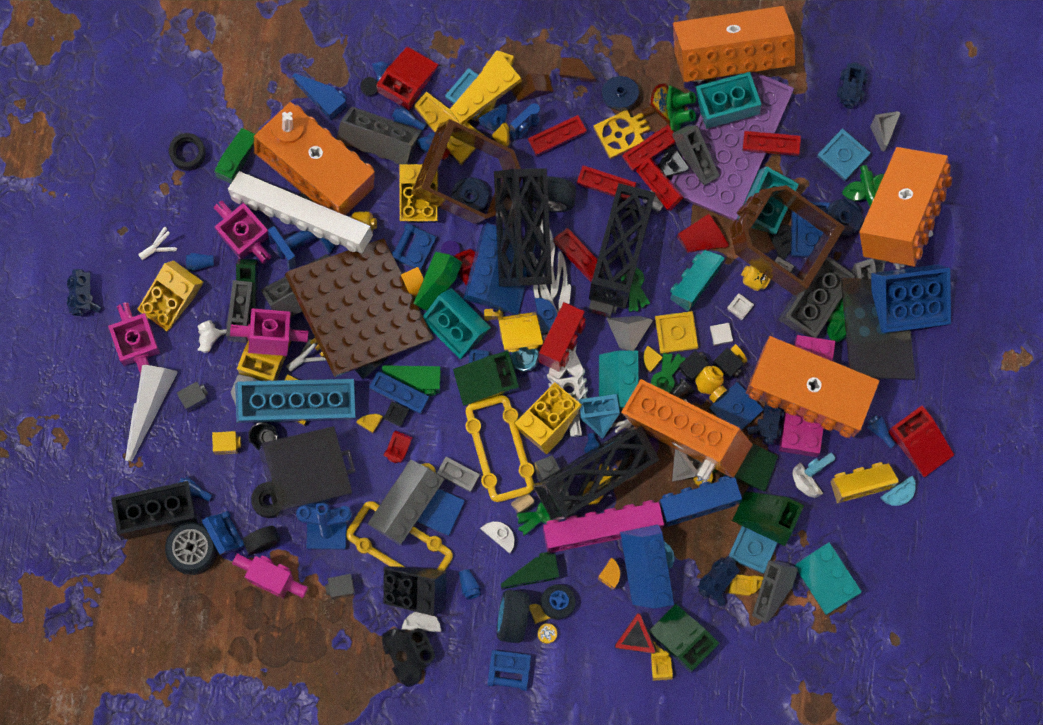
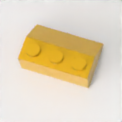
[831,462,898,504]

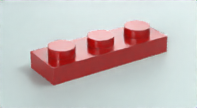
[528,115,587,157]
[622,125,676,172]
[742,131,801,156]
[636,157,684,211]
[577,165,636,200]
[553,228,605,282]

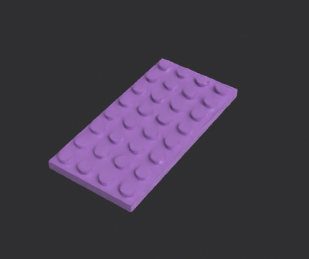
[671,72,794,221]

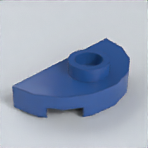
[478,104,507,131]
[535,298,557,336]

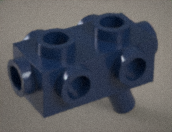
[836,62,868,108]
[67,269,101,316]
[747,402,785,445]
[697,556,740,606]

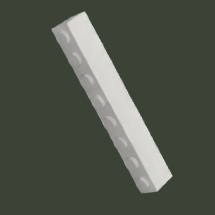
[228,171,373,254]

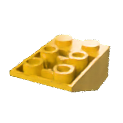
[400,164,438,221]
[137,260,204,331]
[498,312,543,352]
[237,340,291,381]
[515,382,582,455]

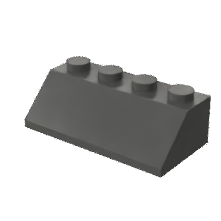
[336,106,422,164]
[261,254,329,319]
[778,256,855,338]
[368,460,444,546]

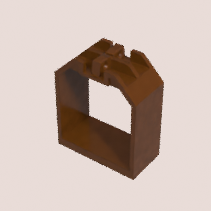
[411,119,522,224]
[730,185,845,295]

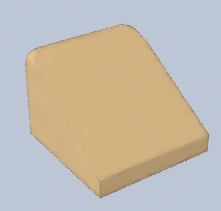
[511,494,534,513]

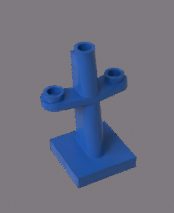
[268,226,334,271]
[296,503,352,550]

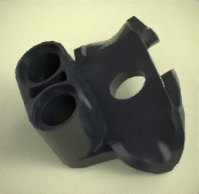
[382,628,435,687]

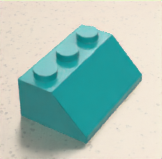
[696,72,762,129]
[737,166,799,234]
[670,250,725,312]
[423,288,491,359]
[599,351,638,412]
[794,543,861,615]

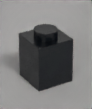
[712,347,744,380]
[678,350,709,383]

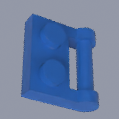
[510,103,540,141]
[392,223,437,272]
[202,511,245,555]
[487,650,531,691]

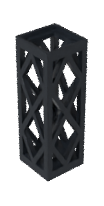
[494,168,552,286]
[588,183,655,309]
[532,426,659,520]

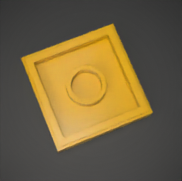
[655,311,698,354]

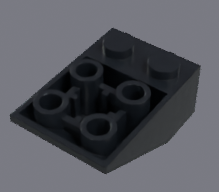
[383,566,447,616]

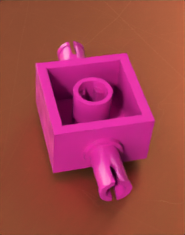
[214,200,272,264]
[108,303,160,376]
[230,309,308,356]
[232,553,308,599]

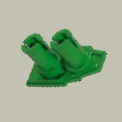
[665,85,696,132]

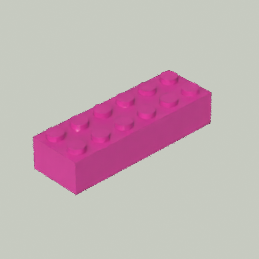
[779,335,835,457]
[543,500,664,553]

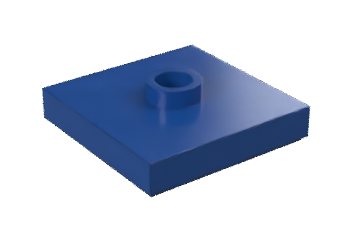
[709,382,764,431]

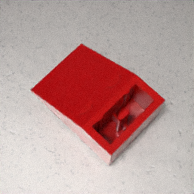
[376,46,439,110]
[889,405,954,478]

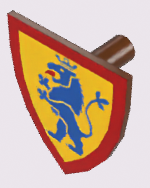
[642,83,670,126]

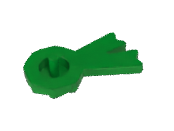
[621,267,650,312]
[651,353,685,393]
[517,502,556,536]

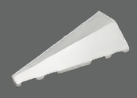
[125,365,178,461]

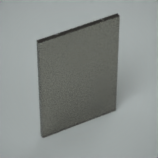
[841,277,915,380]

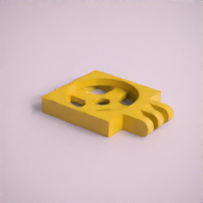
[593,110,651,160]

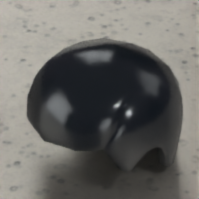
[248,422,279,451]

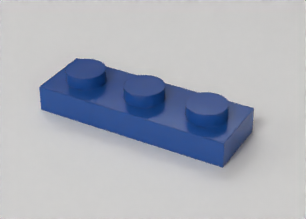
[369,371,429,415]

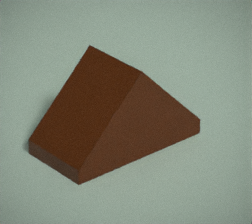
[513,73,553,102]

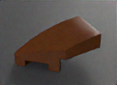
[559,57,596,82]

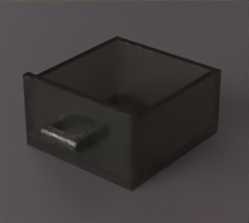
[259,426,356,518]

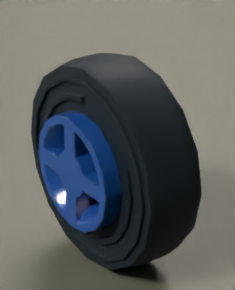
[540,584,575,620]

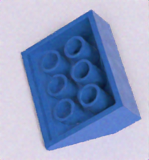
[463,223,536,315]
[871,265,951,333]

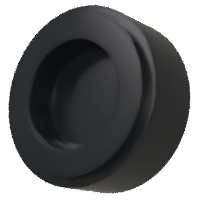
[360,77,378,97]

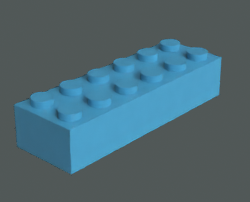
[235,379,355,423]

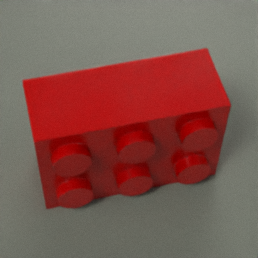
[539,302,586,372]

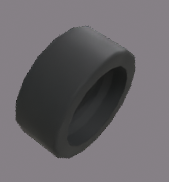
[169,133,206,171]

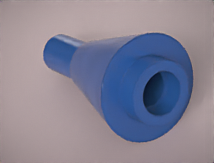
[392,105,426,131]
[866,415,896,448]
[178,476,212,502]

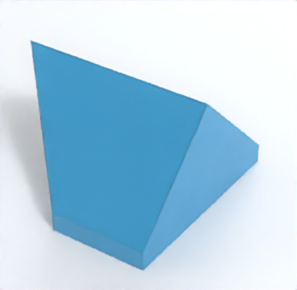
[578,394,620,439]

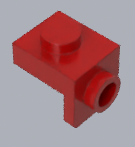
[383,430,413,463]

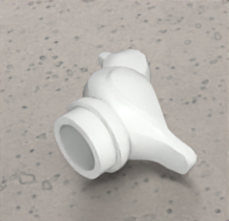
[197,320,227,353]

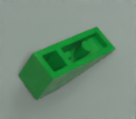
[214,128,255,184]
[413,252,463,311]
[382,366,441,396]

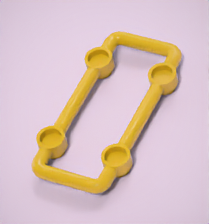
[465,395,534,502]
[346,501,453,571]

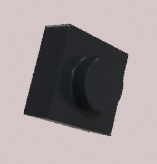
[383,401,409,427]

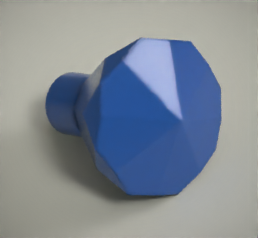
[372,61,390,82]
[416,132,435,153]
[584,433,600,453]

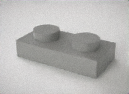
[437,457,480,493]

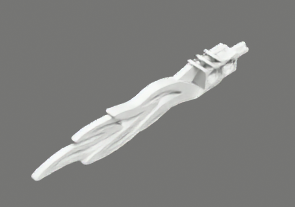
[533,220,588,437]

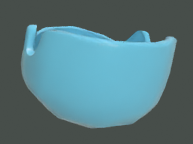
[510,347,539,372]

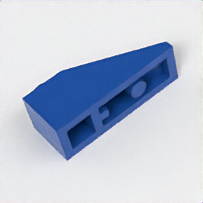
[292,73,347,121]

